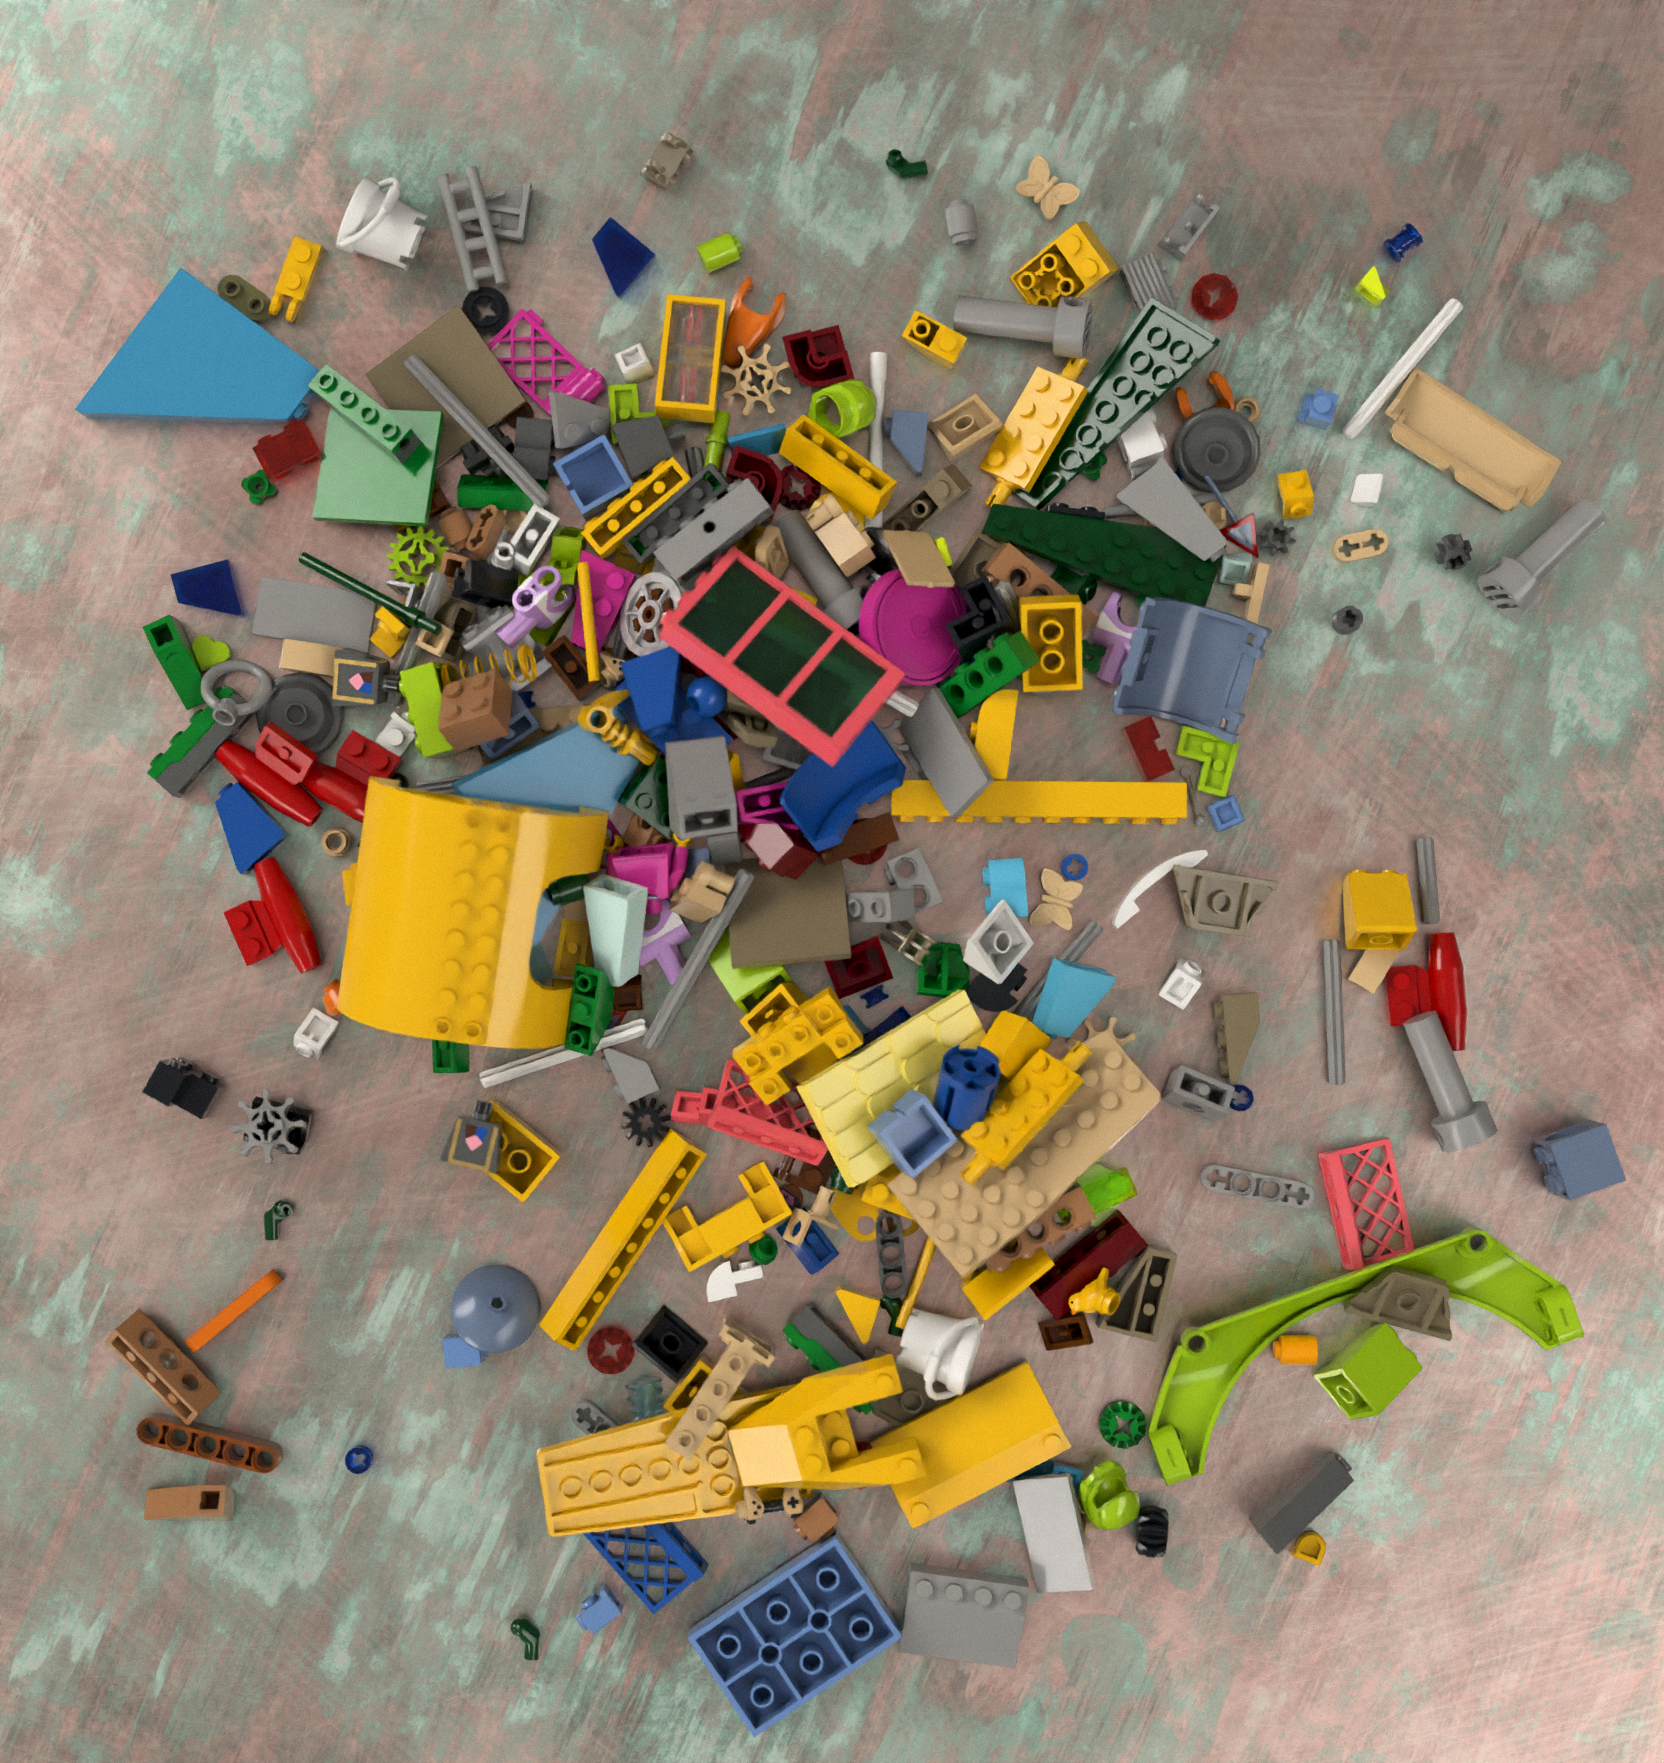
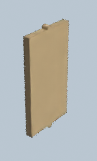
[883,529,955,588]

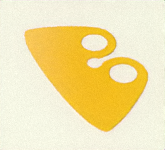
[830,1182,920,1242]

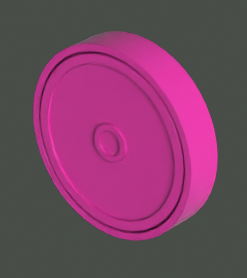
[859,569,967,686]

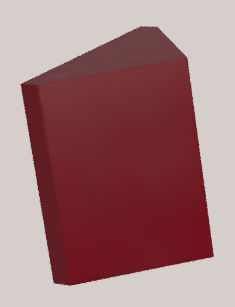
[824,936,893,999]

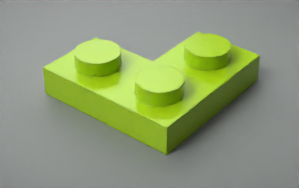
[608,383,670,446]
[1175,726,1240,798]

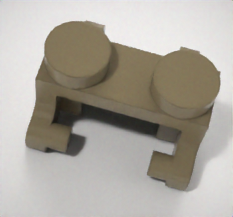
[640,132,693,190]

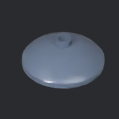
[451,1265,540,1353]

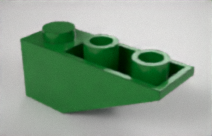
[143,615,205,710]

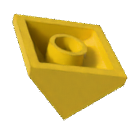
[976,1010,1052,1083]

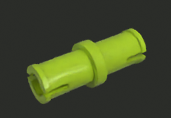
[703,410,731,472]

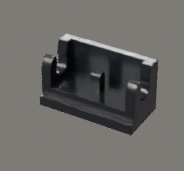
[452,559,518,609]

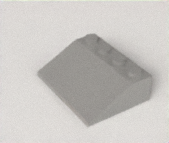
[899,1563,1029,1668]

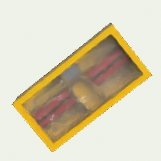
[655,294,727,424]

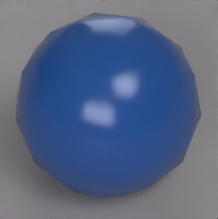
[686,676,728,718]

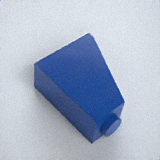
[620,646,683,737]
[215,782,290,875]

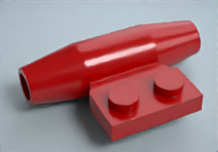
[215,721,324,827]
[299,730,403,823]
[223,857,322,974]
[1386,932,1468,1051]

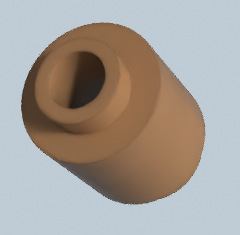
[438,506,473,553]

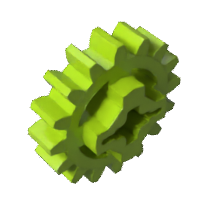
[386,526,451,589]

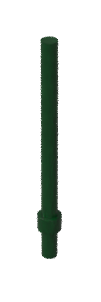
[299,552,442,636]

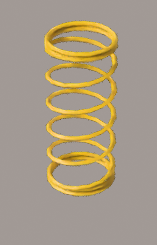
[441,644,537,686]

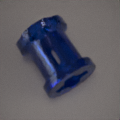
[1383,223,1423,262]

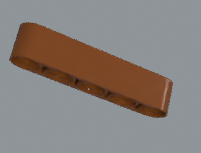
[136,1413,284,1473]

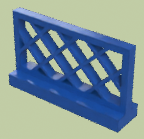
[583,1522,709,1614]

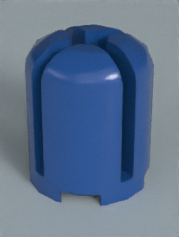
[933,1045,1001,1131]

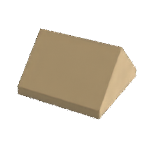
[927,394,1002,463]

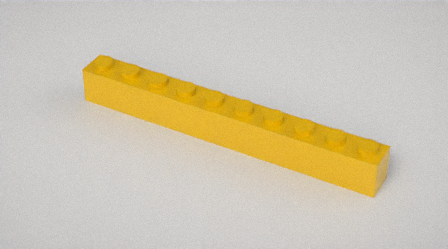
[891,780,1187,825]

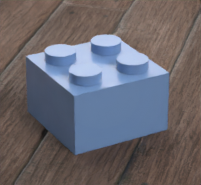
[553,434,633,520]
[867,1088,958,1179]

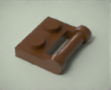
[773,1125,835,1195]

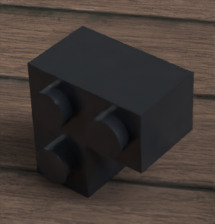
[945,575,1015,663]
[142,1056,225,1119]

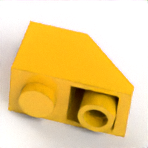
[901,310,967,371]

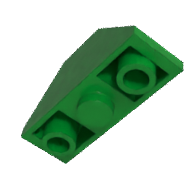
[565,963,615,1056]

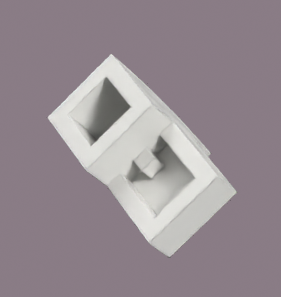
[706,1258,764,1302]

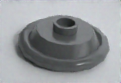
[1173,407,1261,493]
[256,672,344,755]

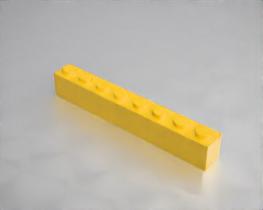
[539,1128,707,1351]

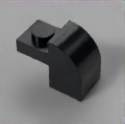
[965,963,1027,1012]

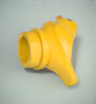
[1069,1267,1121,1315]

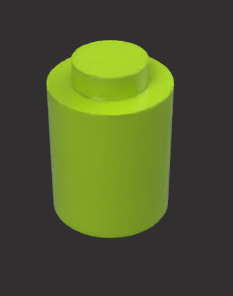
[696,232,743,274]

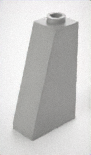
[1115,458,1228,562]

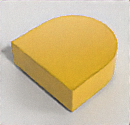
[1291,1531,1326,1567]

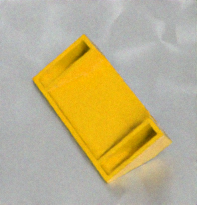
[870,1361,1071,1529]

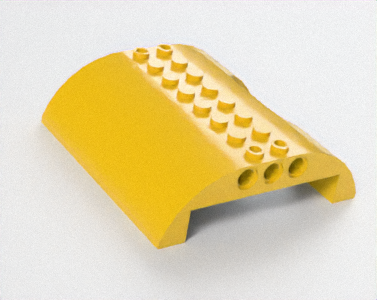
[337,776,609,1049]

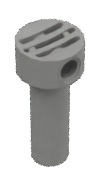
[954,295,1093,359]
[1478,498,1606,620]
[772,510,869,636]
[1403,1011,1498,1152]

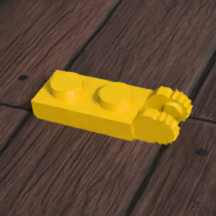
[269,236,323,322]

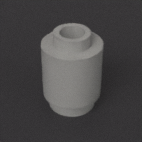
[945,199,978,246]

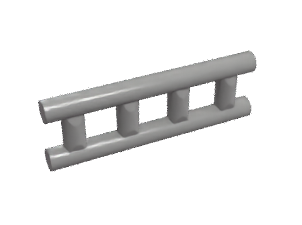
[437,166,508,292]

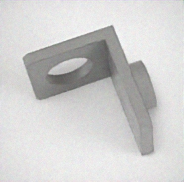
[386,580,424,629]

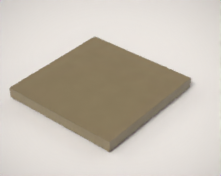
[365,305,528,468]
[725,852,851,969]

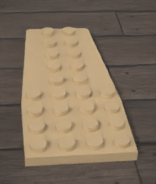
[887,1032,1161,1279]

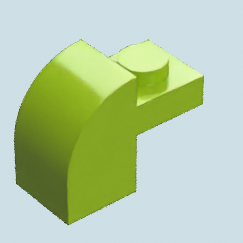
[544,525,586,586]

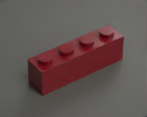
[1029,1210,1148,1321]

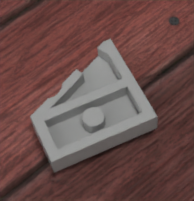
[464,182,532,241]
[549,390,612,449]

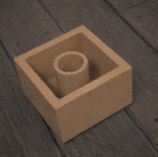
[438,669,513,752]

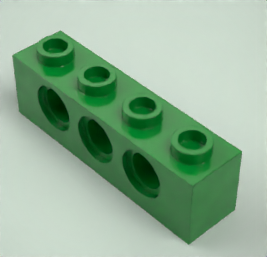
[935,631,1040,719]

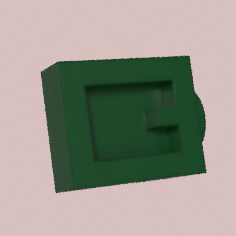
[1050,565,1098,606]

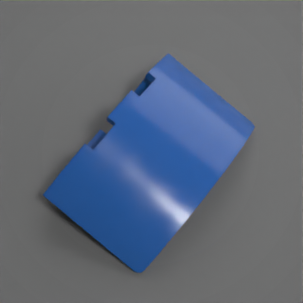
[780,720,906,852]

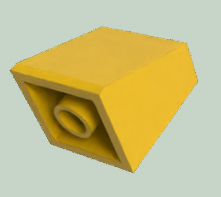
[1342,869,1417,950]

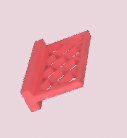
[707,1059,827,1166]
[1318,1138,1414,1270]

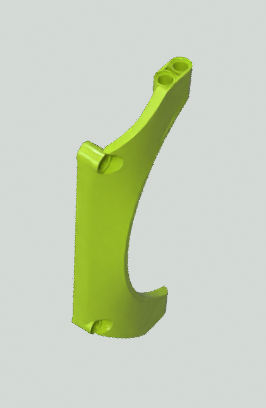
[1147,1227,1584,1487]

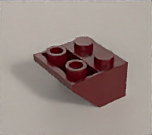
[737,824,820,880]

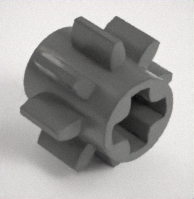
[1258,519,1296,556]
[1434,534,1472,570]

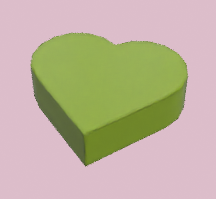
[192,635,232,672]

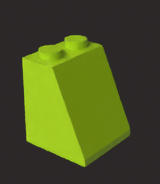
[708,928,794,1016]
[1313,1322,1423,1421]

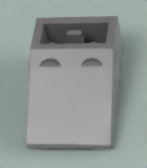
[666,736,737,839]

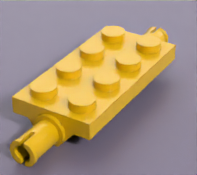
[979,358,1089,509]
[958,1041,1092,1187]

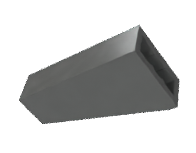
[1249,1452,1354,1555]

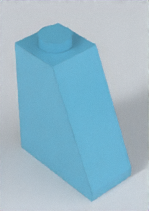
[1032,957,1116,1039]

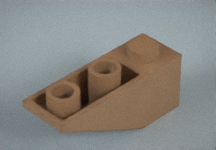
[144,1485,235,1521]

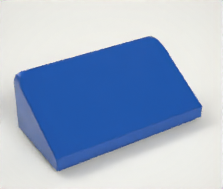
[777,1207,839,1275]

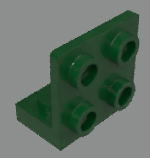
[618,756,674,839]

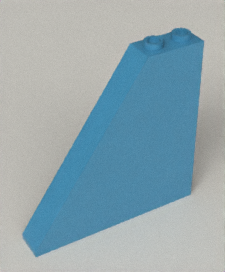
[75,268,320,425]
[452,706,640,945]

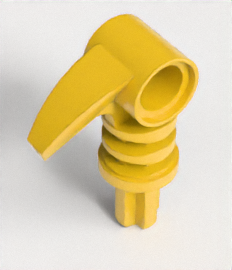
[578,689,657,766]

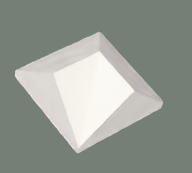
[963,900,1034,984]

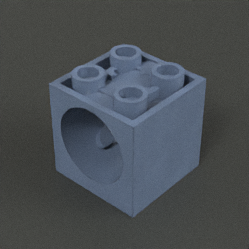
[1534,1120,1626,1200]

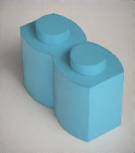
[982,858,1028,918]

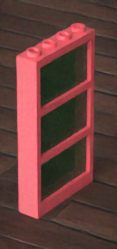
[659,546,906,767]

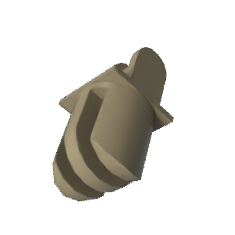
[879,920,937,966]

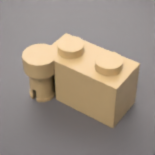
[804,494,876,578]
[669,861,735,924]

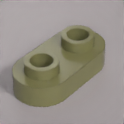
[218,275,271,323]

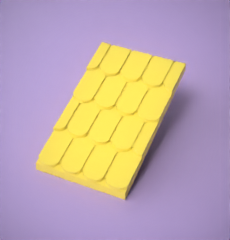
[796,990,1008,1187]

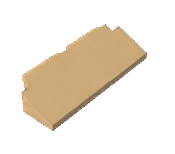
[1384,366,1562,511]

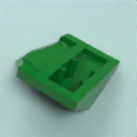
[915,940,970,998]

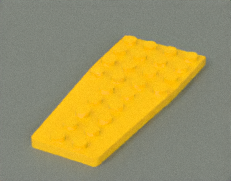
[536,1383,814,1537]

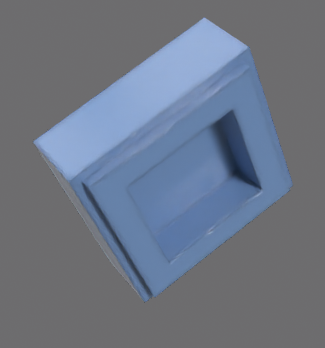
[1206,794,1246,833]

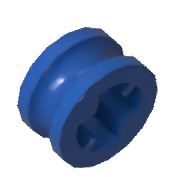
[1061,854,1088,880]

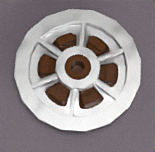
[619,573,684,657]

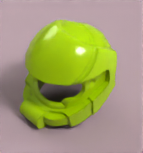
[807,379,877,438]
[1077,1459,1140,1530]

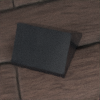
[631,1305,708,1384]

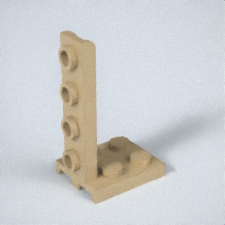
[665,1316,776,1461]

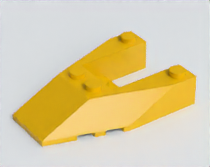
[727,1353,926,1490]

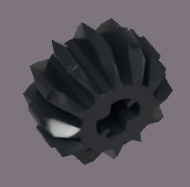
[621,1097,671,1147]
[1135,1506,1169,1558]

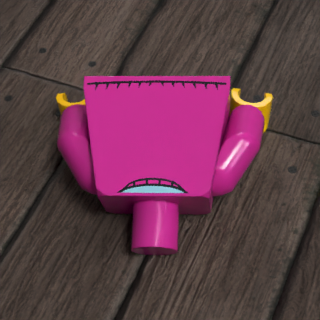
[604,833,693,914]

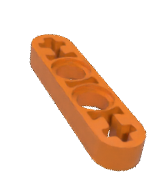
[184,1269,283,1354]

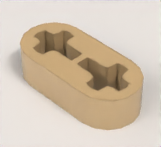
[1331,529,1389,563]

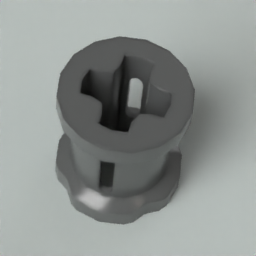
[1332,606,1363,635]

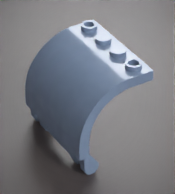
[1112,597,1272,744]

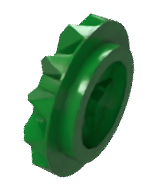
[1099,1401,1147,1449]

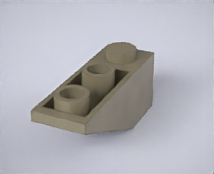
[882,464,972,532]
[1214,992,1260,1084]

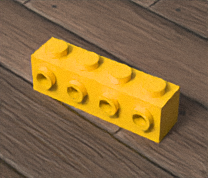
[779,414,897,520]
[581,457,691,560]

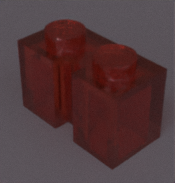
[252,420,323,484]
[1120,716,1175,782]

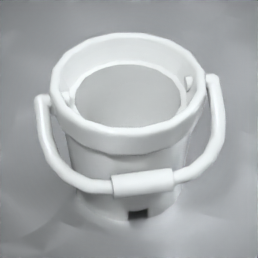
[336,177,428,270]
[896,1308,984,1400]

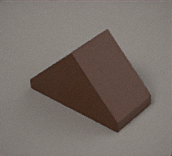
[1038,1311,1094,1351]

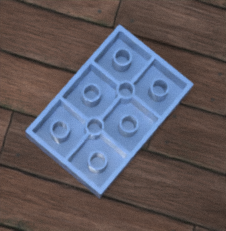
[688,1530,902,1737]

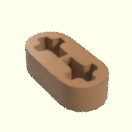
[466,505,506,559]

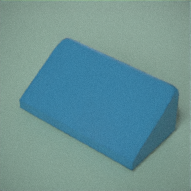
[728,423,786,456]

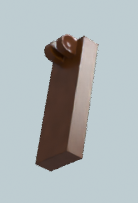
[819,812,900,866]

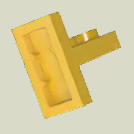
[369,595,410,660]

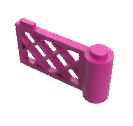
[487,309,605,418]

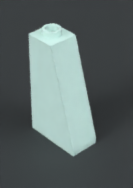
[583,874,648,987]

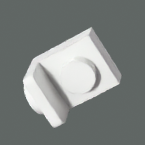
[375,712,417,758]
[1158,957,1205,1010]
[293,1007,339,1060]

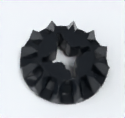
[462,287,509,335]

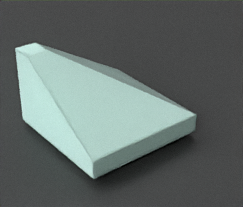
[1217,553,1253,586]

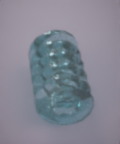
[625,1376,665,1424]

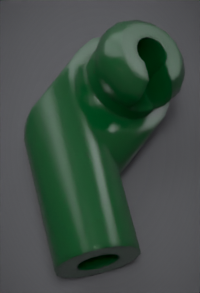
[886,149,928,179]
[264,1200,293,1240]
[880,1294,903,1337]
[510,1619,541,1660]

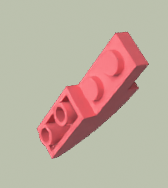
[671,1087,792,1129]

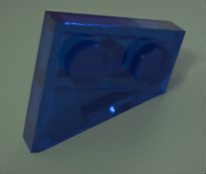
[592,217,656,300]
[170,560,244,616]

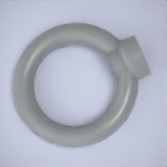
[200,659,273,726]

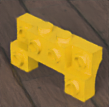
[732,987,864,1106]
[662,1160,793,1273]

